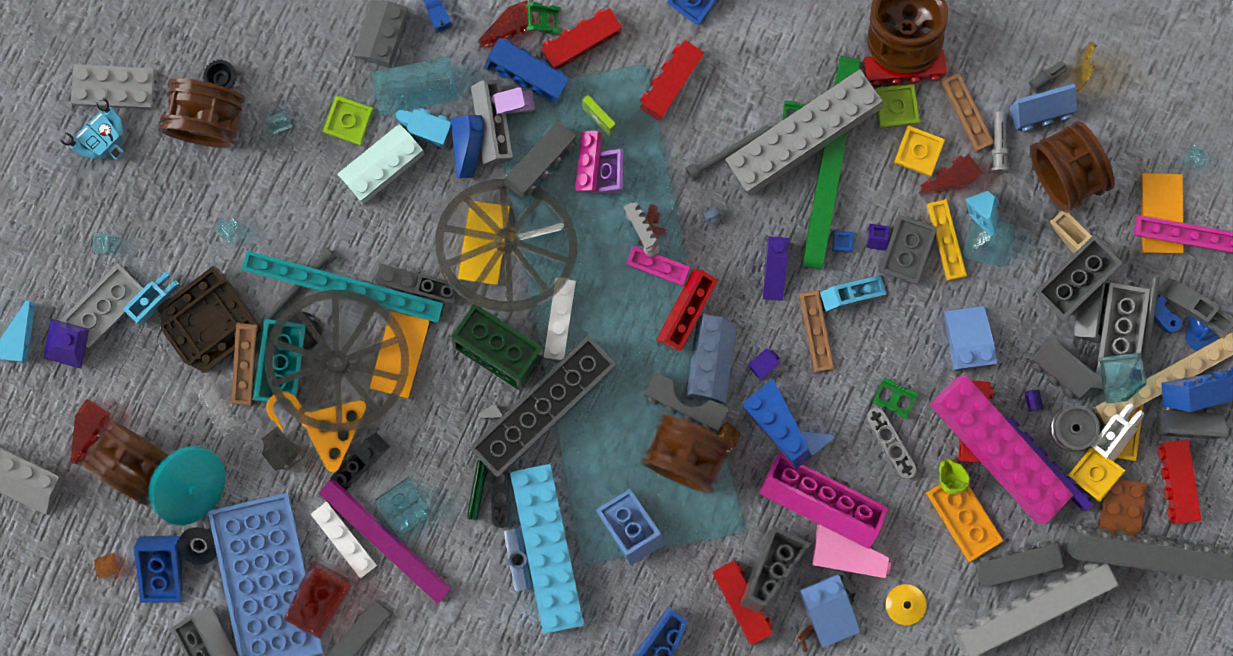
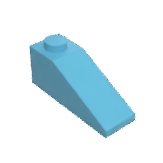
[965,191,1000,237]
[820,275,886,311]
[0,301,35,363]

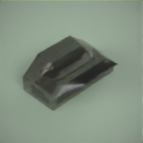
[261,426,303,471]

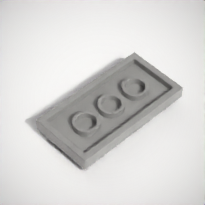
[71,64,155,109]
[60,263,143,349]

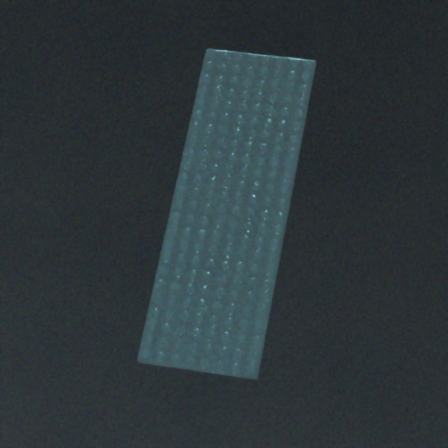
[503,64,743,564]

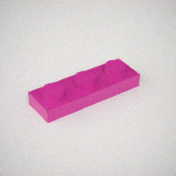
[575,131,602,192]
[626,245,690,287]

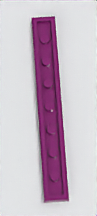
[319,478,452,604]

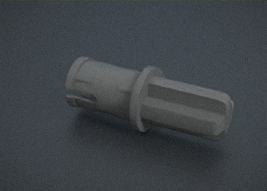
[1029,61,1067,92]

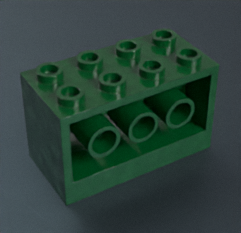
[451,303,543,391]

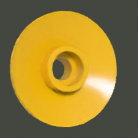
[885,584,926,625]

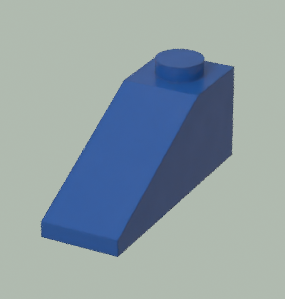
[451,115,484,178]

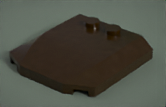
[158,266,262,373]

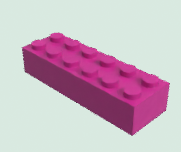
[758,452,888,549]

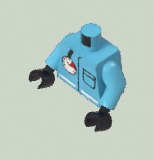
[60,97,125,161]

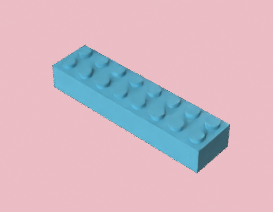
[510,464,584,634]

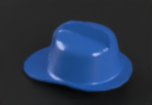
[1185,316,1218,351]

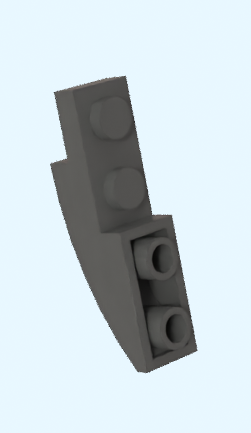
[374,263,459,304]
[1158,278,1233,339]

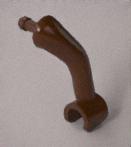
[797,624,815,652]

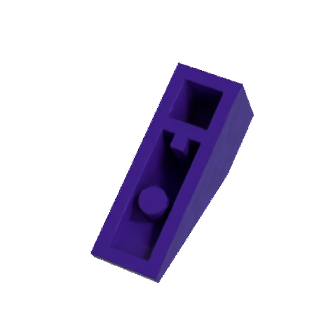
[763,236,789,301]

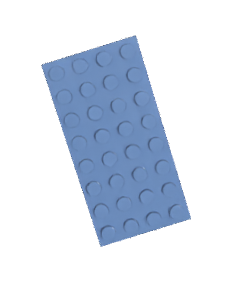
[208,493,324,656]

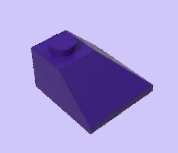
[43,319,89,368]

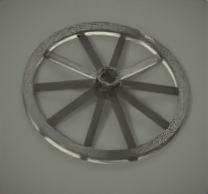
[435,179,577,312]
[265,290,409,432]

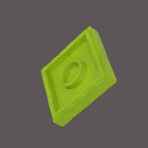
[874,84,920,128]
[323,95,374,146]
[582,95,615,137]

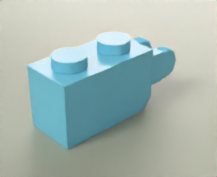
[396,108,452,149]
[123,272,179,326]

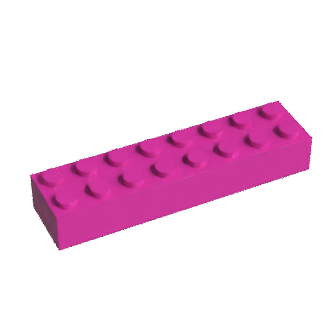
[930,376,1073,524]

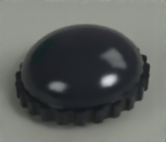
[202,59,237,88]

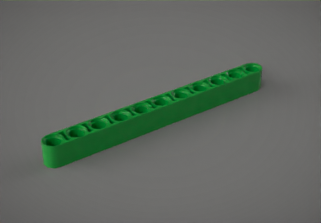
[802,56,860,270]

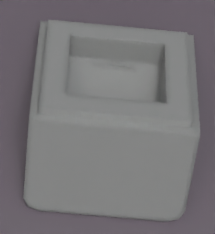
[479,404,503,419]

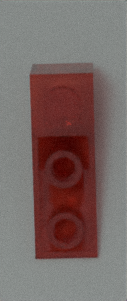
[478,0,535,48]
[918,154,983,195]
[70,399,111,465]

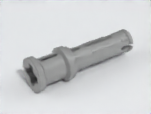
[991,111,1010,173]

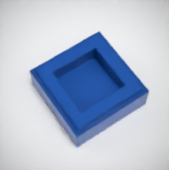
[832,231,854,253]

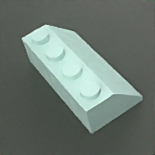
[338,124,425,205]

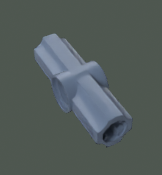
[503,528,533,592]

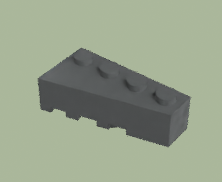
[739,526,811,613]

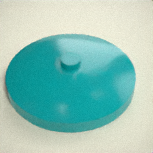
[149,446,226,526]

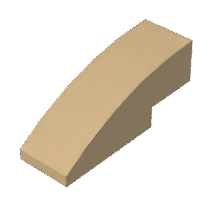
[1050,211,1092,254]

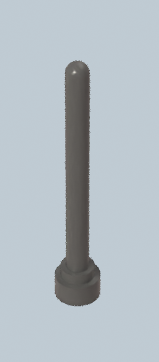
[685,125,771,181]
[263,246,337,320]
[1137,274,1160,371]

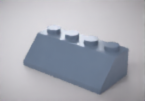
[686,314,737,404]

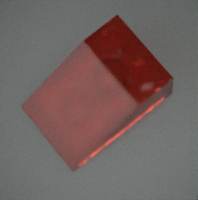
[284,561,351,639]

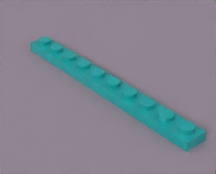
[241,250,443,323]

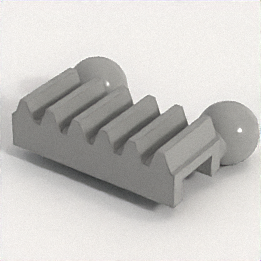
[624,202,660,257]

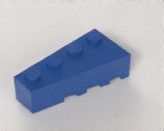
[483,38,569,103]
[1161,367,1233,412]
[742,379,812,469]
[633,607,687,656]

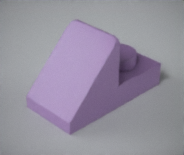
[493,87,536,114]

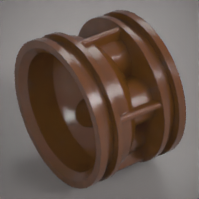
[867,0,948,73]
[158,78,245,149]
[1030,121,1115,213]
[640,414,733,494]
[82,420,169,507]

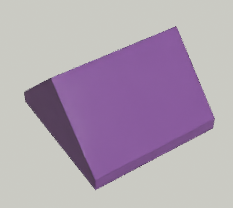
[591,149,623,194]

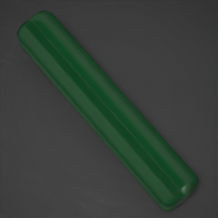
[467,460,487,520]

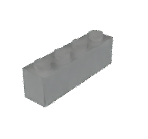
[471,80,513,164]

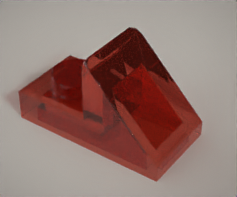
[639,204,668,246]

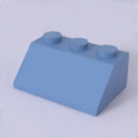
[1009,83,1077,132]

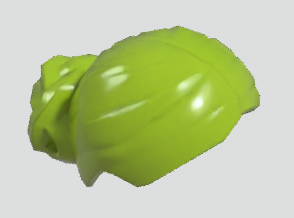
[939,459,970,495]

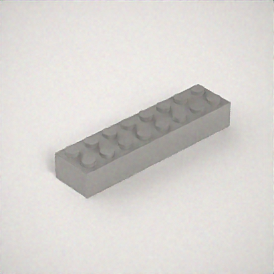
[725,69,884,196]
[953,561,1118,656]

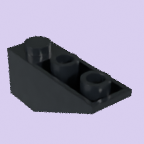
[330,433,390,490]

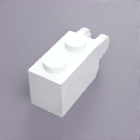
[1091,403,1144,461]

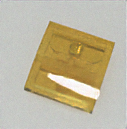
[1073,42,1097,93]

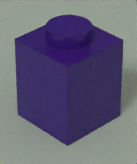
[747,348,780,381]

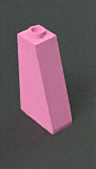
[811,524,891,578]

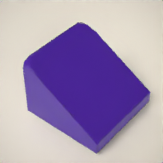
[867,224,890,251]
[1024,389,1043,412]

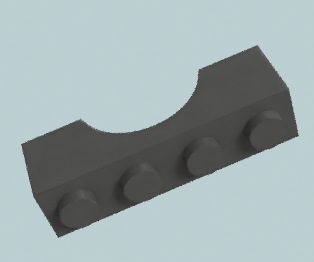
[644,372,728,432]

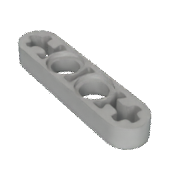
[866,408,916,479]

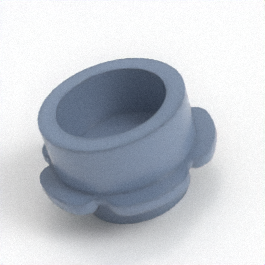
[703,207,722,224]

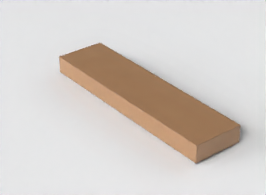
[940,73,994,153]
[799,290,834,373]
[231,323,258,405]

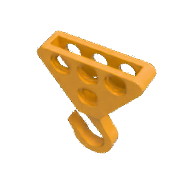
[266,392,366,472]

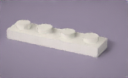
[544,278,576,361]
[311,502,377,578]

